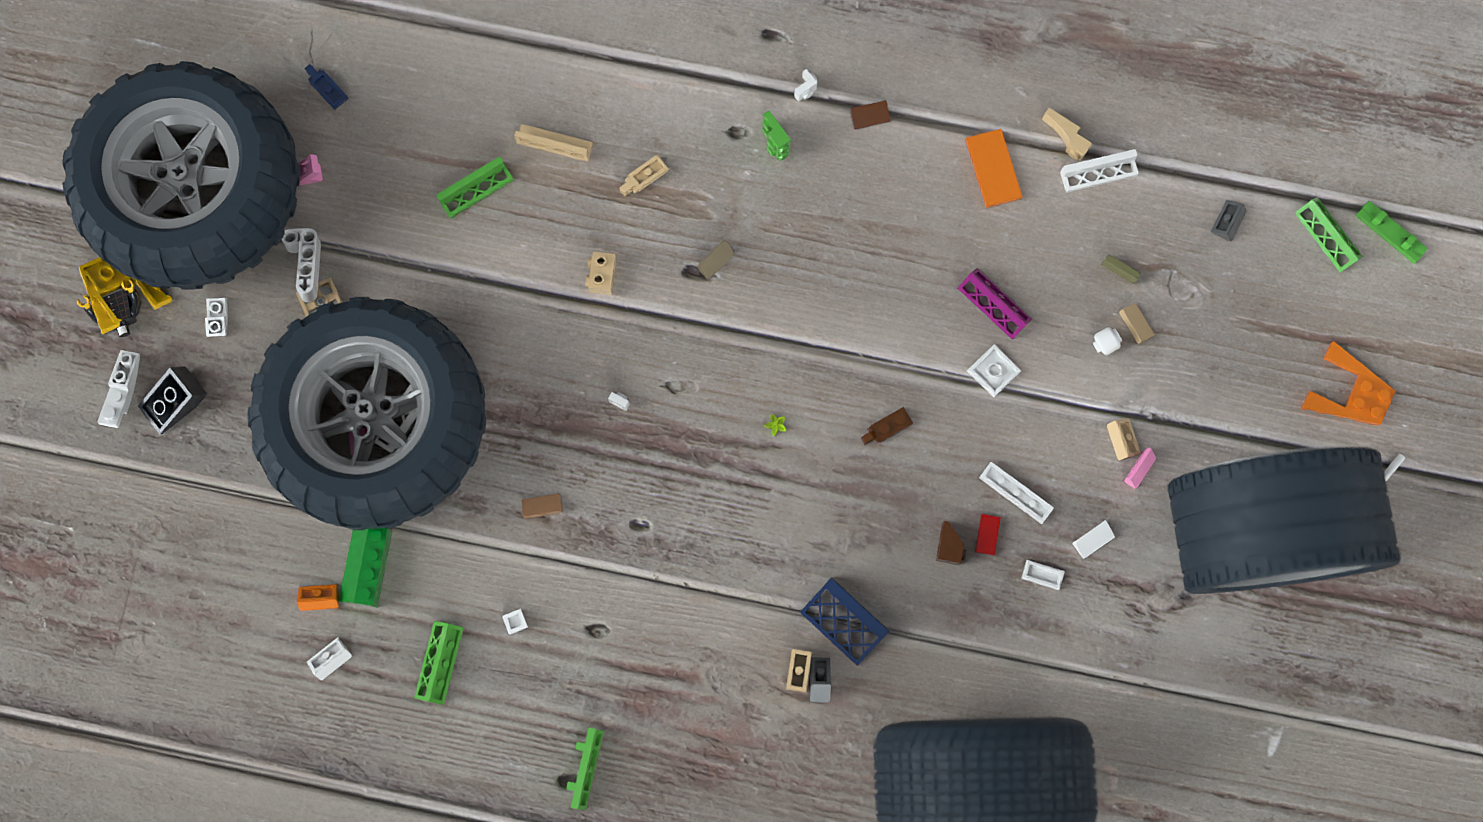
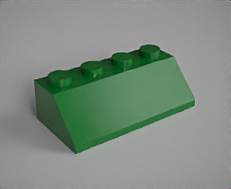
[339,528,393,608]

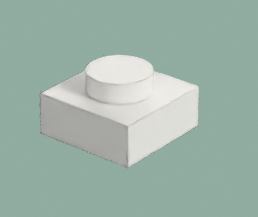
[608,392,630,411]
[502,609,528,635]

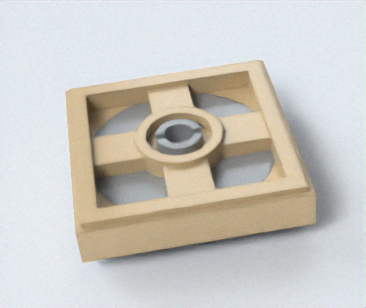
[296,277,342,316]

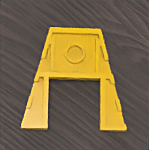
[79,257,172,335]

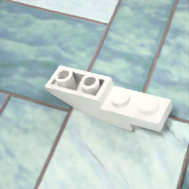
[97,350,140,428]

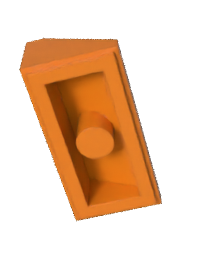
[297,584,339,611]

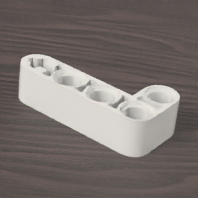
[281,228,321,302]

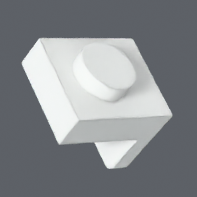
[794,69,817,102]

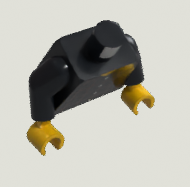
[77,278,141,337]

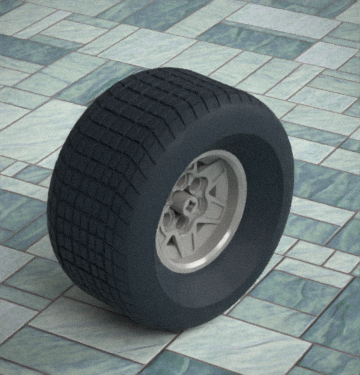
[873,717,1098,822]

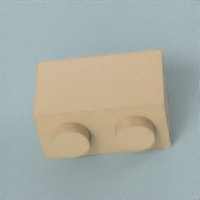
[786,649,812,693]

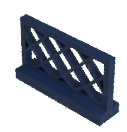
[800,578,889,666]

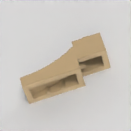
[1042,108,1092,161]

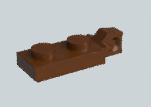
[861,407,913,445]

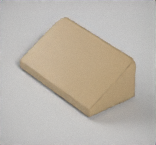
[1119,303,1155,345]
[1107,418,1141,460]

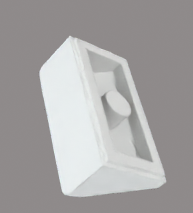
[1072,520,1115,559]
[307,637,352,680]

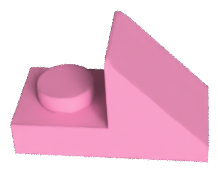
[298,155,323,186]

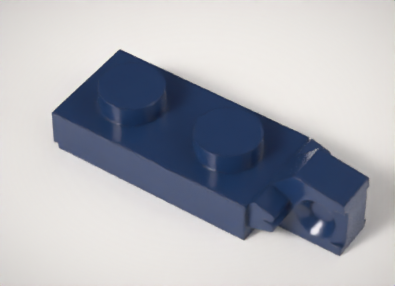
[304,64,349,110]

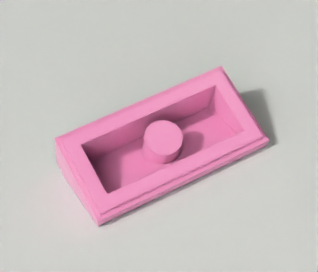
[1124,448,1156,489]

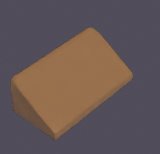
[522,493,563,519]

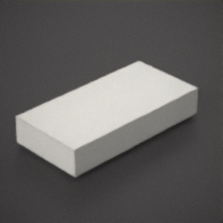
[1021,560,1065,590]

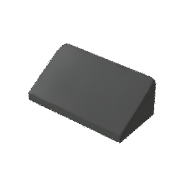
[1211,200,1247,242]

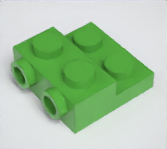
[762,111,791,161]

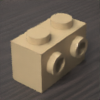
[585,251,617,295]

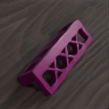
[957,268,1032,340]

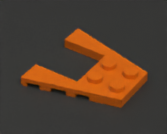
[1301,341,1396,426]

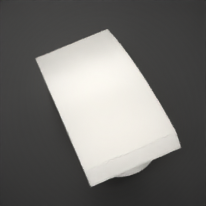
[205,298,228,337]

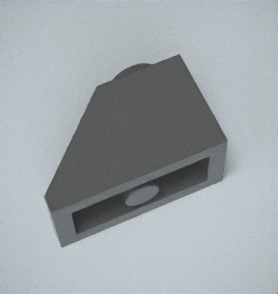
[810,657,831,702]

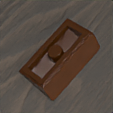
[850,100,890,130]

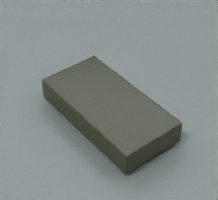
[1101,254,1141,284]

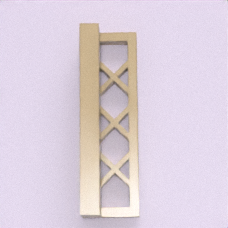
[514,124,593,162]

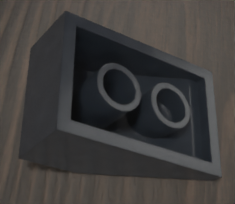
[138,366,207,435]

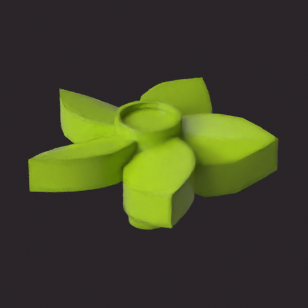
[764,414,786,437]

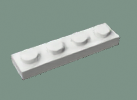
[979,462,1054,524]

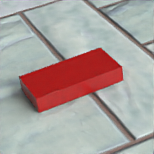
[975,514,1001,556]

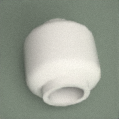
[1093,327,1122,355]

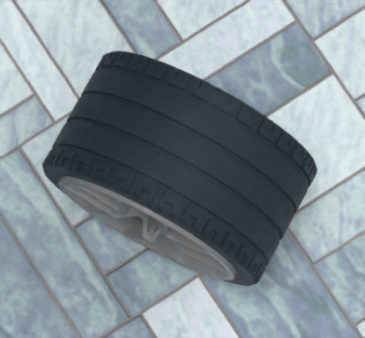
[1167,446,1401,594]

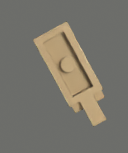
[620,155,669,197]

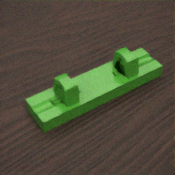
[1355,201,1428,264]
[566,728,604,810]

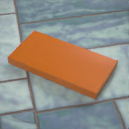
[965,129,1023,208]

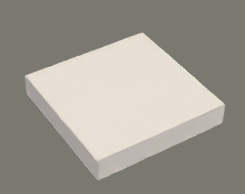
[967,344,1021,397]

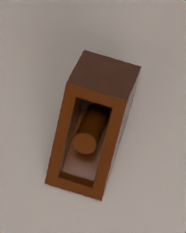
[936,521,966,565]

